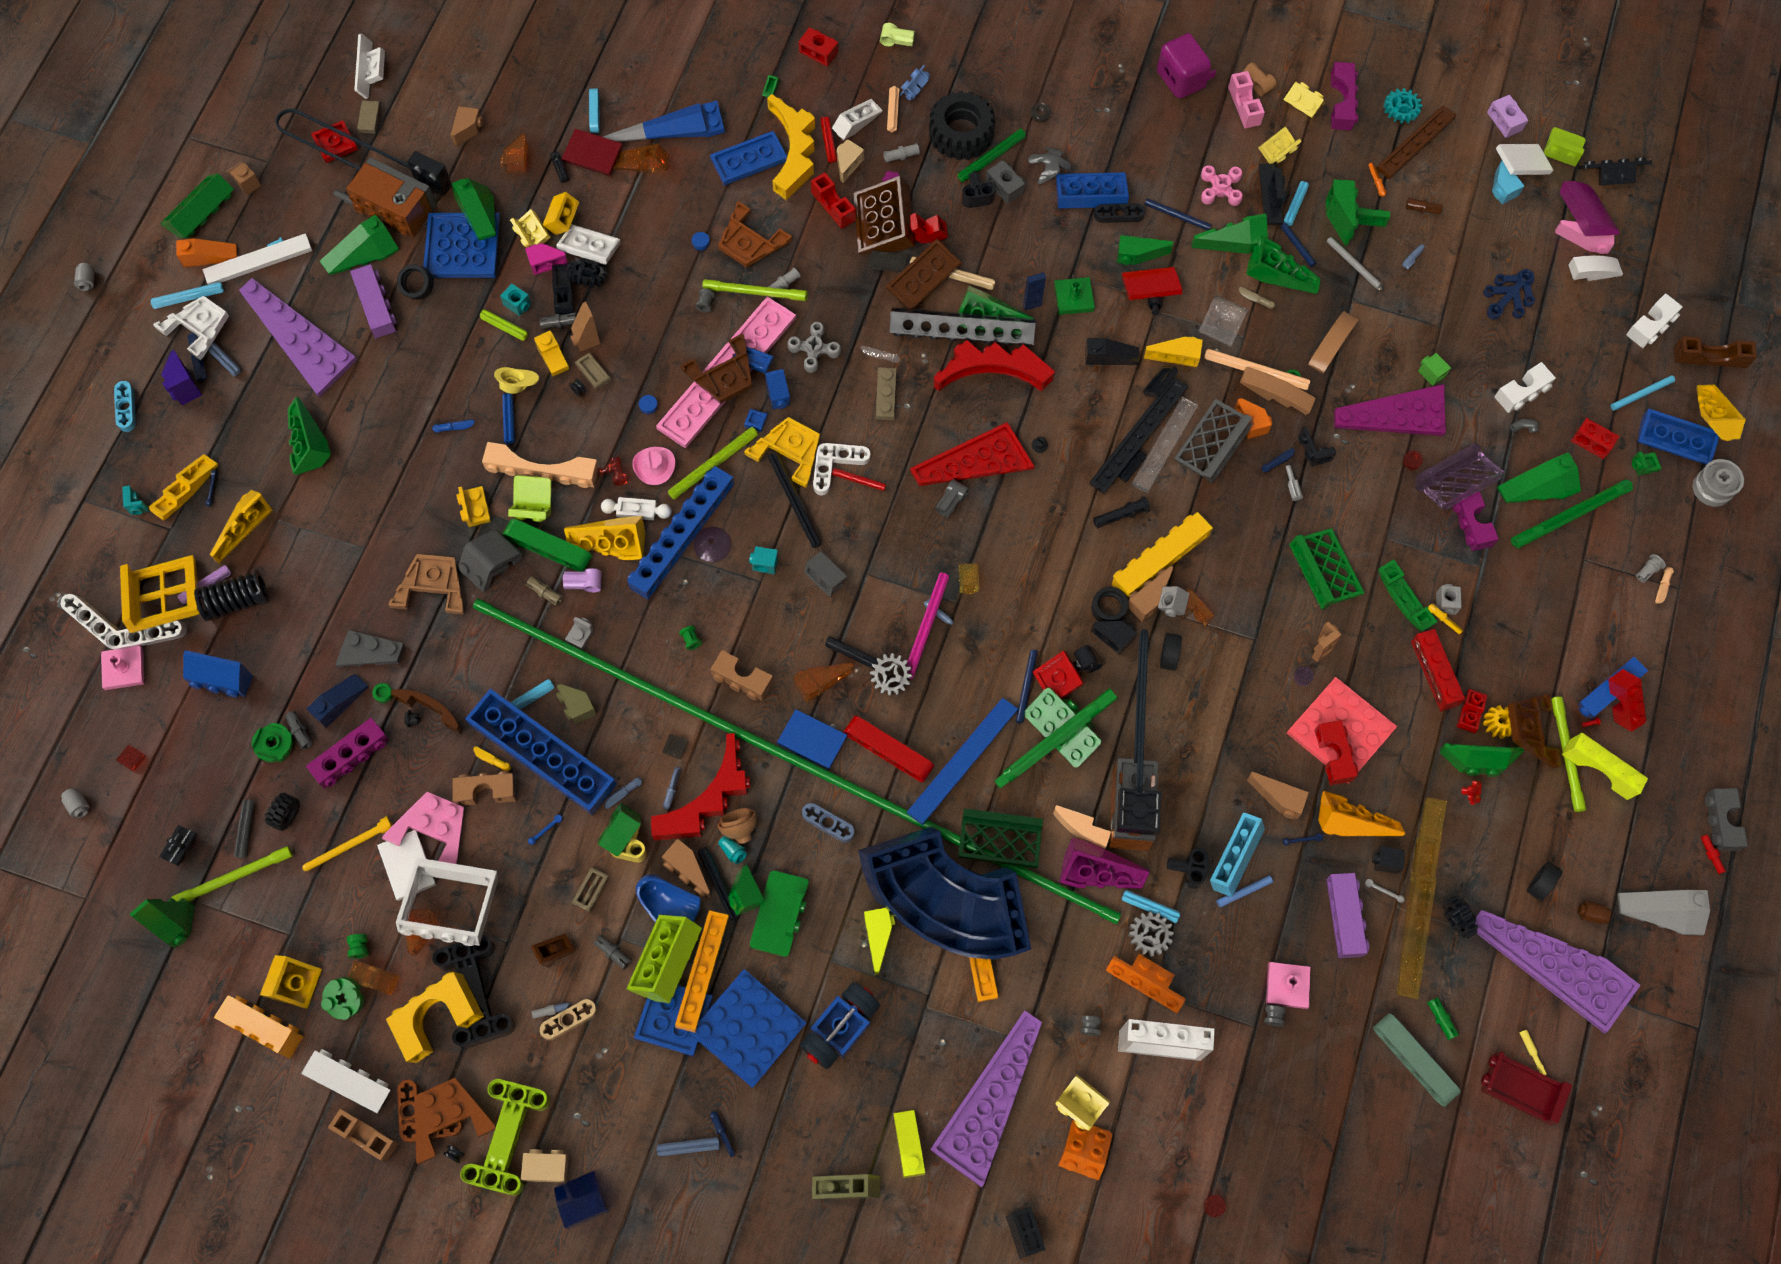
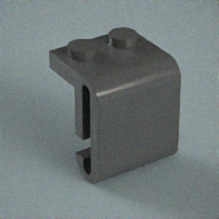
[458,529,523,592]

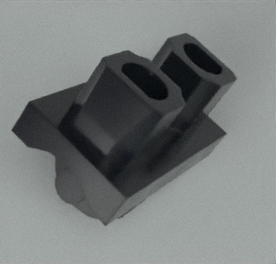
[159,825,197,866]

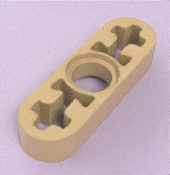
[540,999,597,1040]

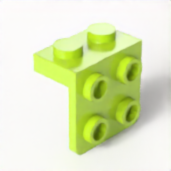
[1543,127,1586,166]
[508,475,552,522]

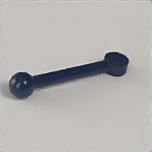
[205,470,218,506]
[1282,833,1323,846]

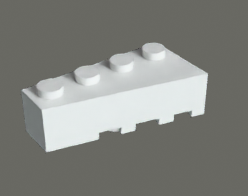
[301,1049,391,1113]

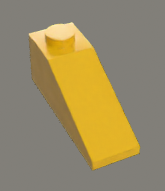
[1144,337,1203,367]

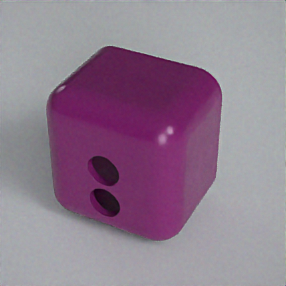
[1157,33,1216,98]

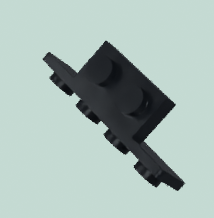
[1578,157,1652,185]
[1258,164,1287,225]

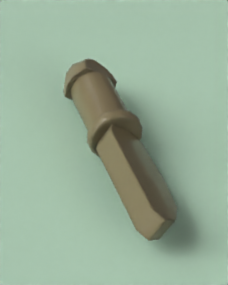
[1239,287,1276,309]

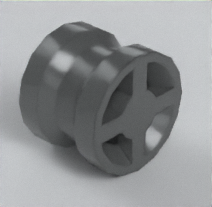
[1264,1005,1286,1027]
[1080,1016,1102,1036]

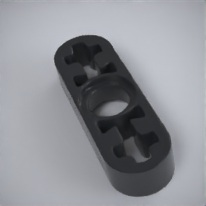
[1094,204,1145,223]

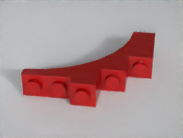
[934,340,1055,391]
[651,733,750,841]

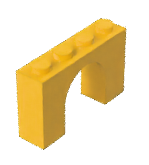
[386,972,484,1063]

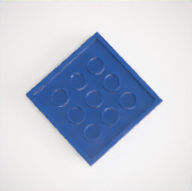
[423,213,500,278]
[689,969,806,1088]

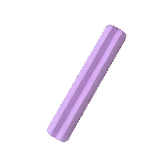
[177,565,231,604]

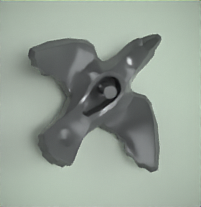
[1028,147,1071,184]

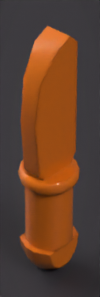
[1368,162,1387,197]

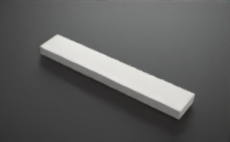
[202,233,312,285]

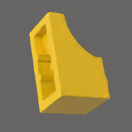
[534,331,569,377]

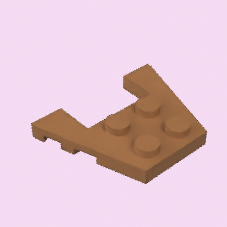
[388,554,464,615]

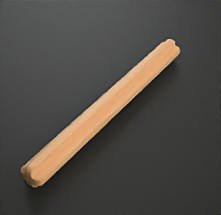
[1205,349,1310,390]

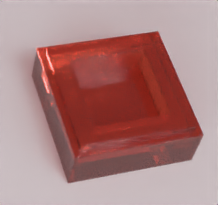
[116,744,146,772]

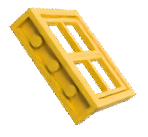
[120,555,200,633]

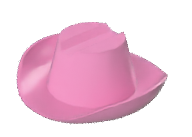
[632,447,675,485]

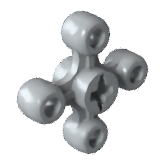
[787,322,841,373]

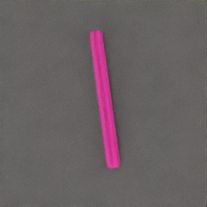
[903,572,949,679]

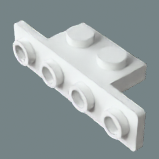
[355,33,385,99]

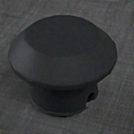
[1031,436,1048,453]
[404,710,420,728]

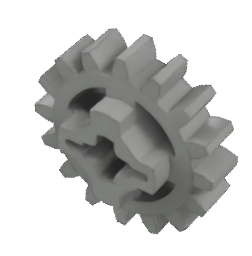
[870,653,913,695]
[1128,912,1174,957]

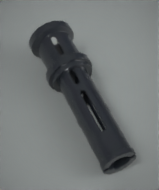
[1093,496,1150,529]

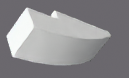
[1568,256,1623,281]

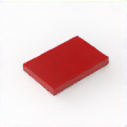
[1122,267,1182,300]

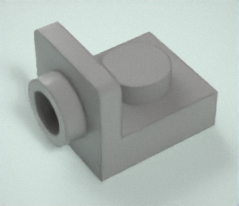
[565,617,594,650]

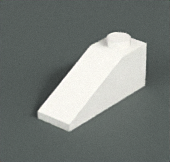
[832,99,883,140]

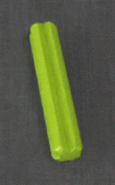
[480,309,528,341]

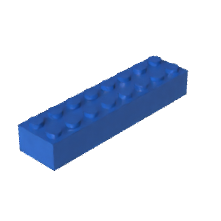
[465,688,617,816]

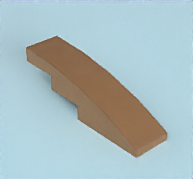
[1240,367,1315,415]

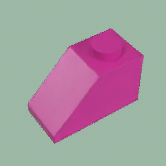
[525,243,568,275]

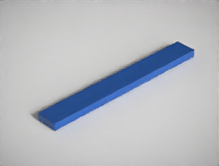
[907,698,1018,826]

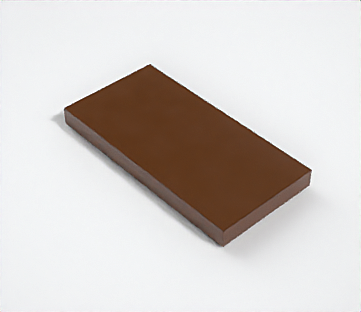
[886,239,962,309]

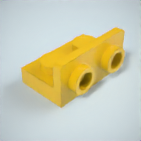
[456,486,491,527]

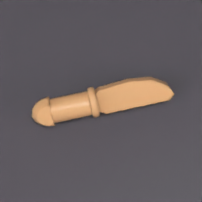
[1655,567,1674,604]

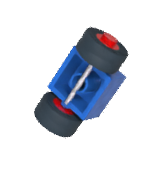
[800,982,880,1070]

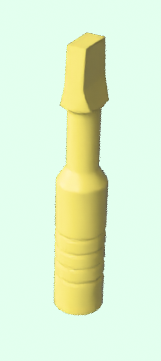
[1519,1030,1547,1075]

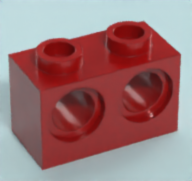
[1571,418,1619,459]

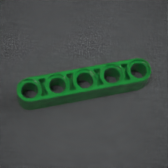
[502,518,592,572]

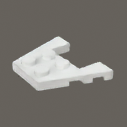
[153,296,229,360]

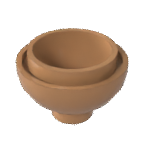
[717,808,757,844]

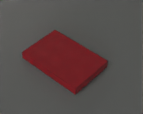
[562,129,623,176]

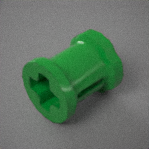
[679,625,702,651]

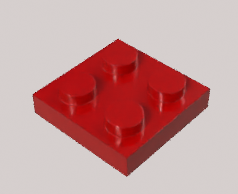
[311,120,358,163]
[1033,651,1085,699]

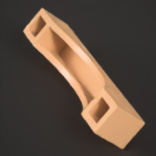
[482,442,599,488]

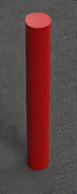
[831,468,886,491]

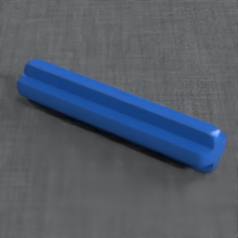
[502,393,515,445]

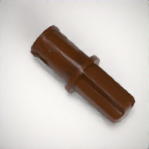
[1406,198,1443,214]

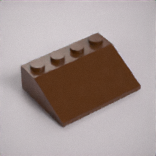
[854,176,915,254]

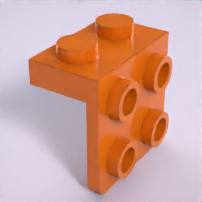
[1058,1120,1112,1180]

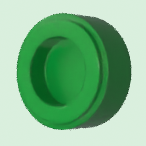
[372,683,393,704]

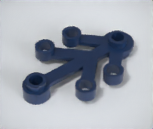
[1483,269,1535,320]

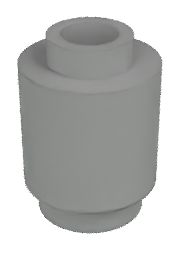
[74,263,95,291]
[61,788,90,818]

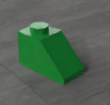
[728,865,764,916]

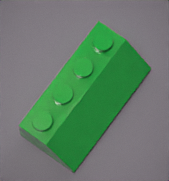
[160,173,234,239]

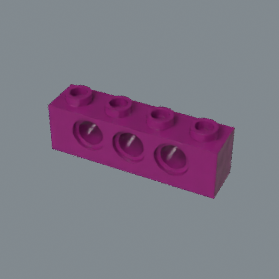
[306,718,389,789]

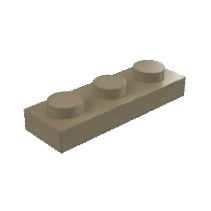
[876,367,896,420]

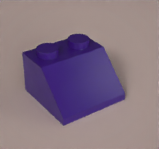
[161,350,202,405]

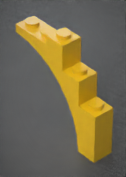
[767,94,815,200]

